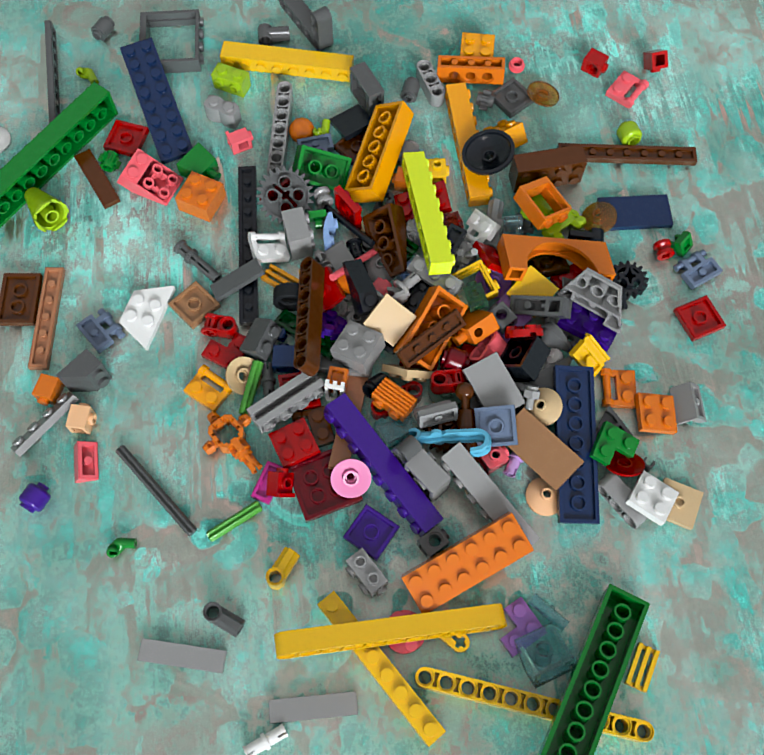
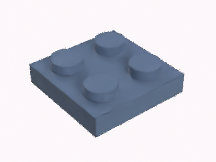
[474,405,518,447]

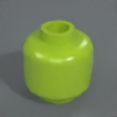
[616,121,642,145]

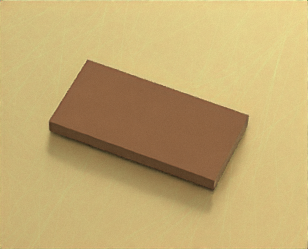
[507,408,584,491]

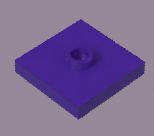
[343,504,400,561]

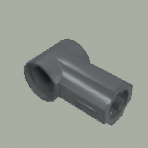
[257,23,290,46]
[203,602,246,637]

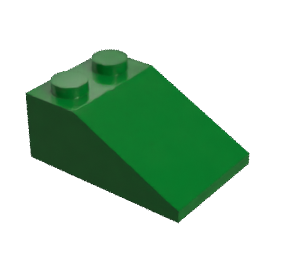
[292,145,352,191]

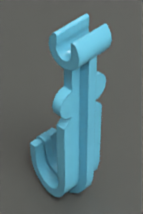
[408,428,492,457]

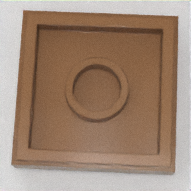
[168,281,221,329]

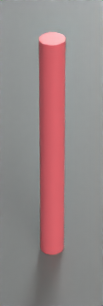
[329,248,378,281]

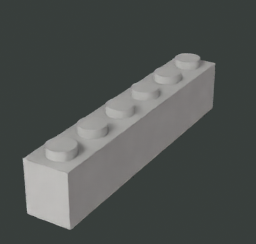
[440,442,540,546]

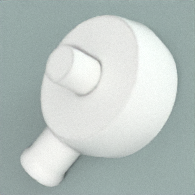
[544,348,563,368]

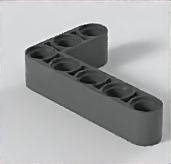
[279,0,333,51]

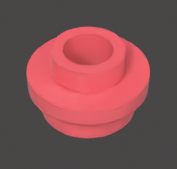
[508,57,525,73]

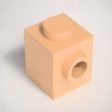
[65,403,97,435]

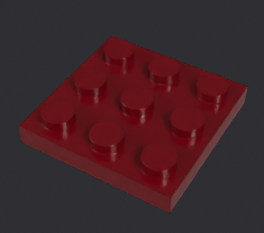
[289,449,363,523]

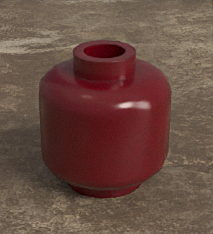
[440,346,470,374]

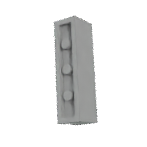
[246,372,325,434]

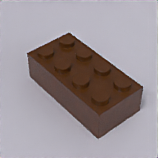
[509,144,588,193]

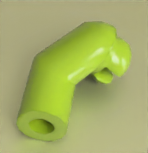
[76,67,99,84]

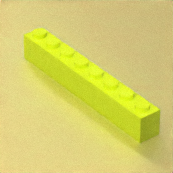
[401,151,455,275]

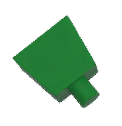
[176,142,221,181]

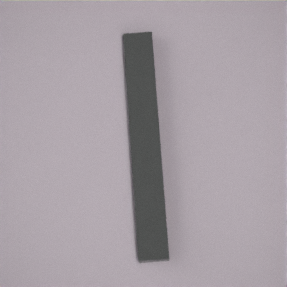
[44,20,60,123]

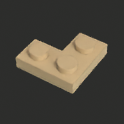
[381,364,434,382]

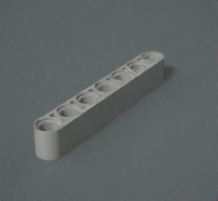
[267,81,294,187]

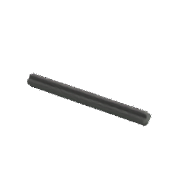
[116,445,197,536]

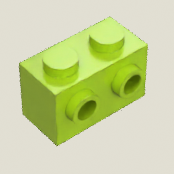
[211,62,251,98]

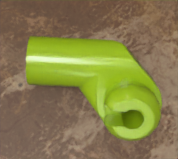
[313,119,331,136]

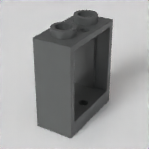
[350,61,384,117]

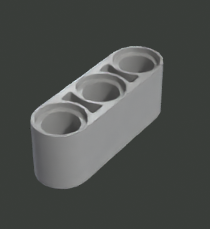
[416,60,445,107]
[598,472,648,529]

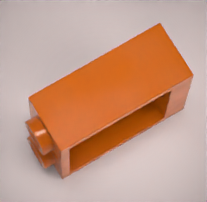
[513,176,572,230]

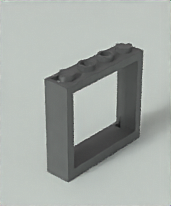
[139,9,204,74]

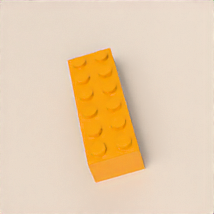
[344,101,414,203]

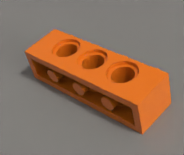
[437,55,505,85]

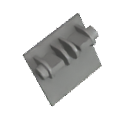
[314,240,354,272]

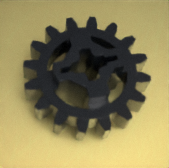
[613,260,649,300]

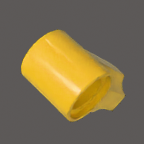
[266,547,300,590]

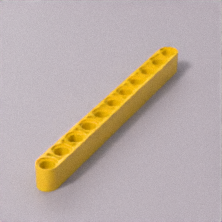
[274,603,507,659]
[414,667,654,742]

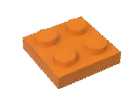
[634,392,678,435]

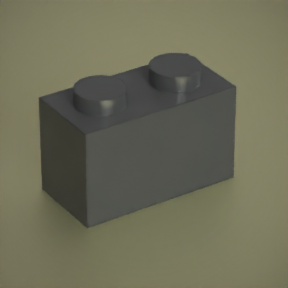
[239,318,282,361]

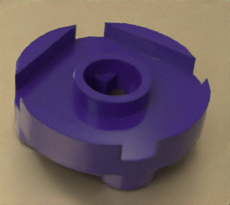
[321,310,347,340]

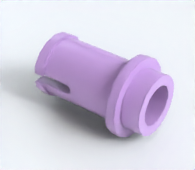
[503,451,523,478]

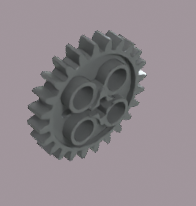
[256,166,314,224]

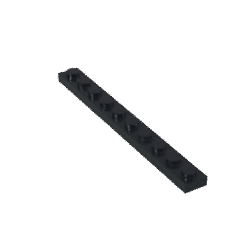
[238,166,259,326]

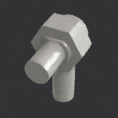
[516,382,540,410]

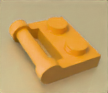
[183,364,232,412]

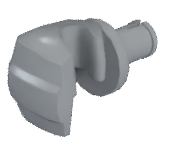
[376,271,421,305]

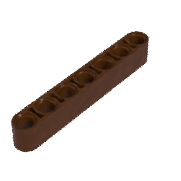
[293,256,325,377]

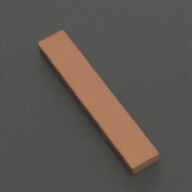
[28,267,66,370]
[328,376,369,469]

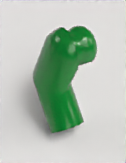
[106,538,137,558]

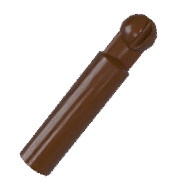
[455,382,479,464]

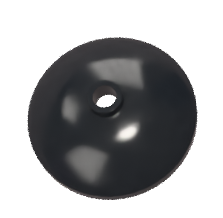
[462,129,515,175]

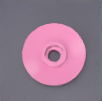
[331,459,371,498]

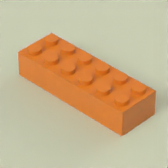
[401,511,534,613]

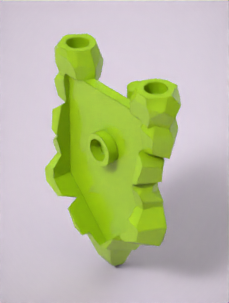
[520,194,587,239]

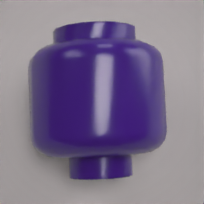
[19,482,51,513]

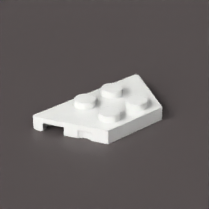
[119,286,176,350]

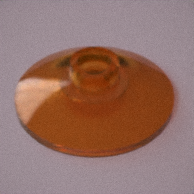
[527,81,559,107]
[581,202,617,233]

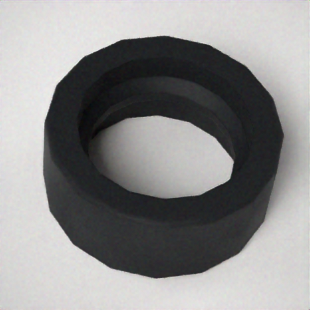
[273,282,299,311]

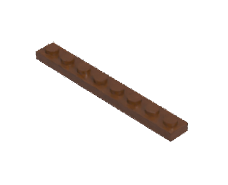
[557,143,697,166]

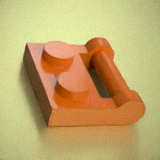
[600,368,636,409]

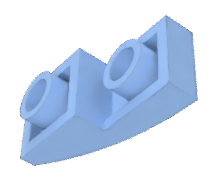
[323,212,338,251]

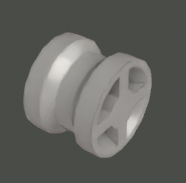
[313,186,334,209]

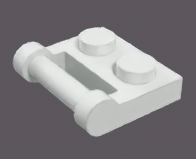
[248,231,290,263]

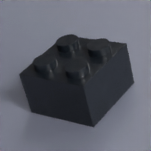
[500,336,551,382]

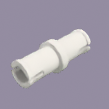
[242,723,289,755]

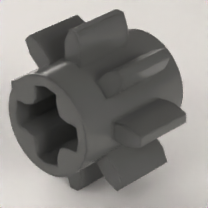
[476,89,495,111]

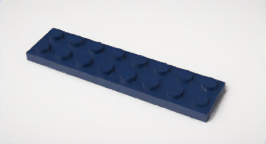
[120,37,193,164]
[553,365,600,525]

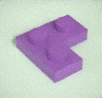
[499,597,547,658]

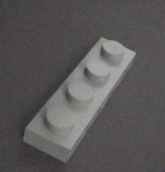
[11,392,79,457]

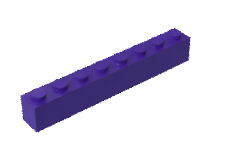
[323,393,444,538]

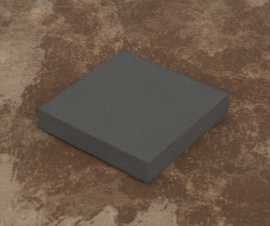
[491,77,536,118]

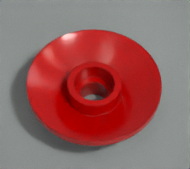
[606,451,645,477]

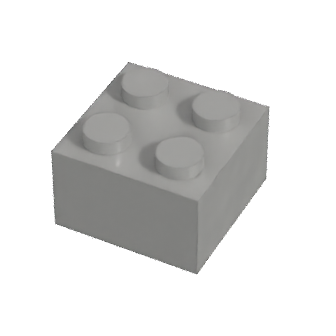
[281,207,315,261]
[330,320,386,376]
[404,449,451,503]

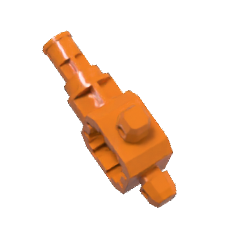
[202,411,263,474]

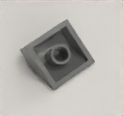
[56,349,112,392]

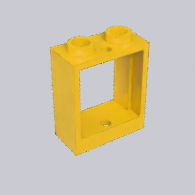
[451,259,500,313]

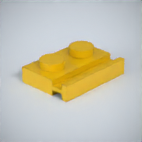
[569,333,610,377]

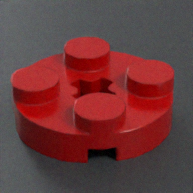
[505,324,544,338]

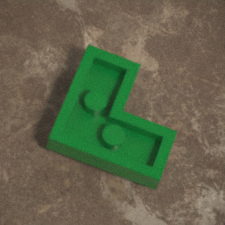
[589,421,640,466]

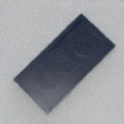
[597,194,673,231]

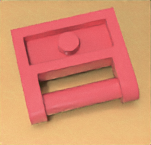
[605,70,649,108]

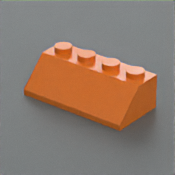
[393,285,468,371]

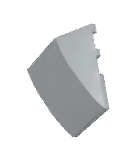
[555,267,622,334]

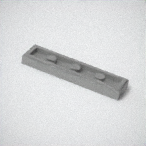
[137,638,227,674]
[269,691,358,724]

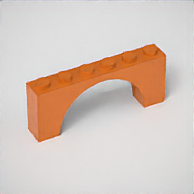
[497,234,616,281]

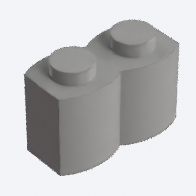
[203,95,242,129]

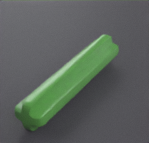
[239,360,264,416]
[206,501,262,542]

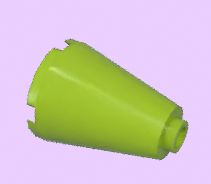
[24,187,69,232]

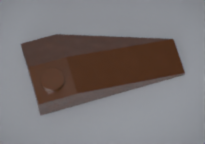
[362,203,407,278]

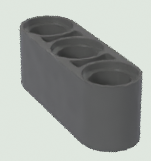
[390,435,423,465]

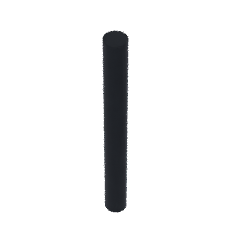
[324,204,375,247]

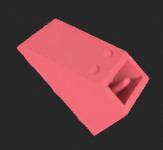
[117,148,184,206]

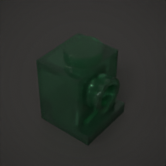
[463,281,488,313]

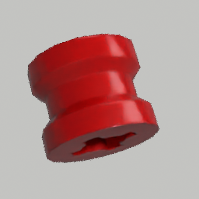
[653,239,675,261]

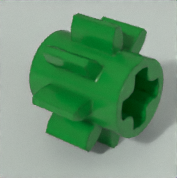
[98,150,122,172]

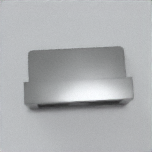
[669,381,707,425]
[413,400,458,429]

